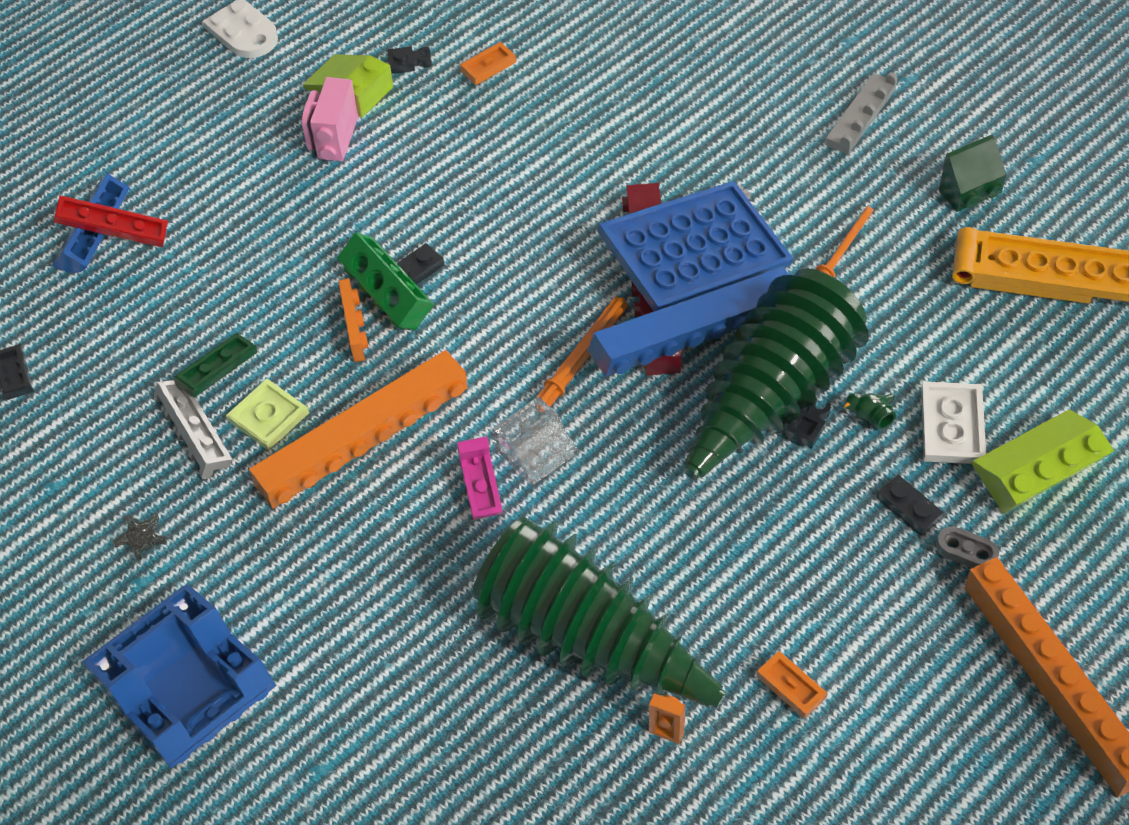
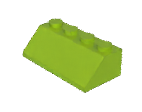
[971,409,1114,514]

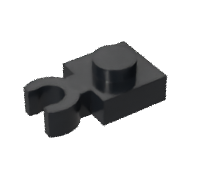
[387,46,432,74]
[785,398,831,449]

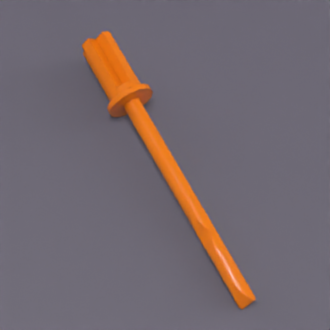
[815,205,874,278]

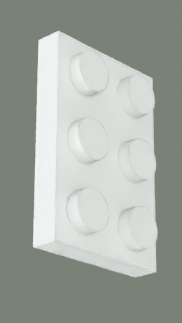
[921,382,986,464]

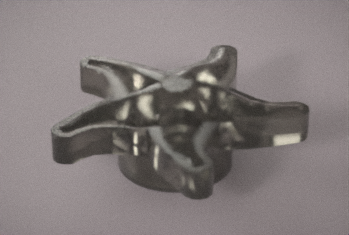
[112,513,167,561]

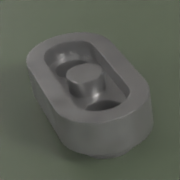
[936,527,999,568]

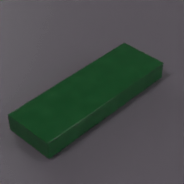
[174,333,257,398]

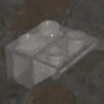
[493,396,578,486]

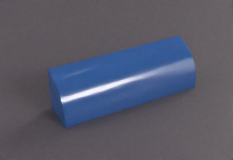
[51,173,130,273]

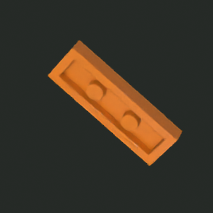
[338,278,369,362]

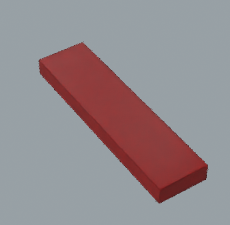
[53,195,168,248]

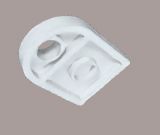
[202,0,278,58]

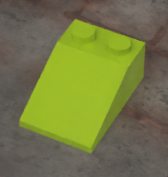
[302,54,393,118]

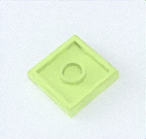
[226,379,309,451]

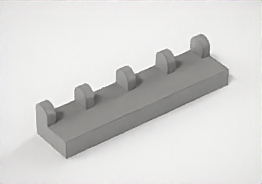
[825,72,897,155]
[154,380,232,479]

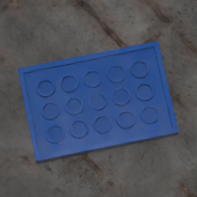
[597,181,794,312]

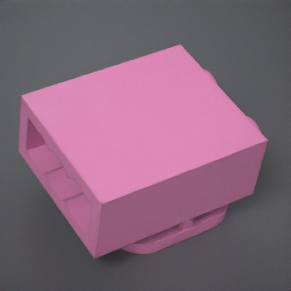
[302,77,358,161]

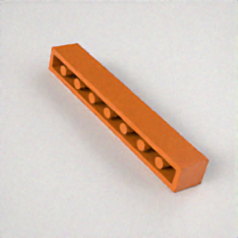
[249,350,468,509]
[965,557,1129,797]

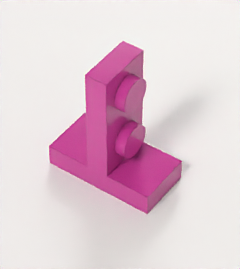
[457,436,503,520]

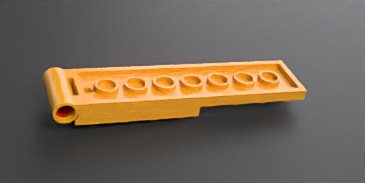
[952,227,1129,304]

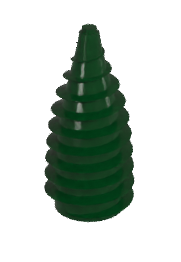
[683,268,869,480]
[472,517,727,709]

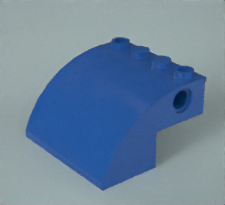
[82,584,277,769]

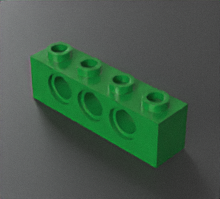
[337,232,435,330]

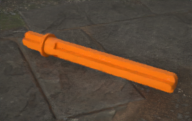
[534,296,628,411]

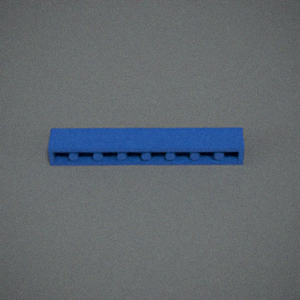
[588,267,789,377]

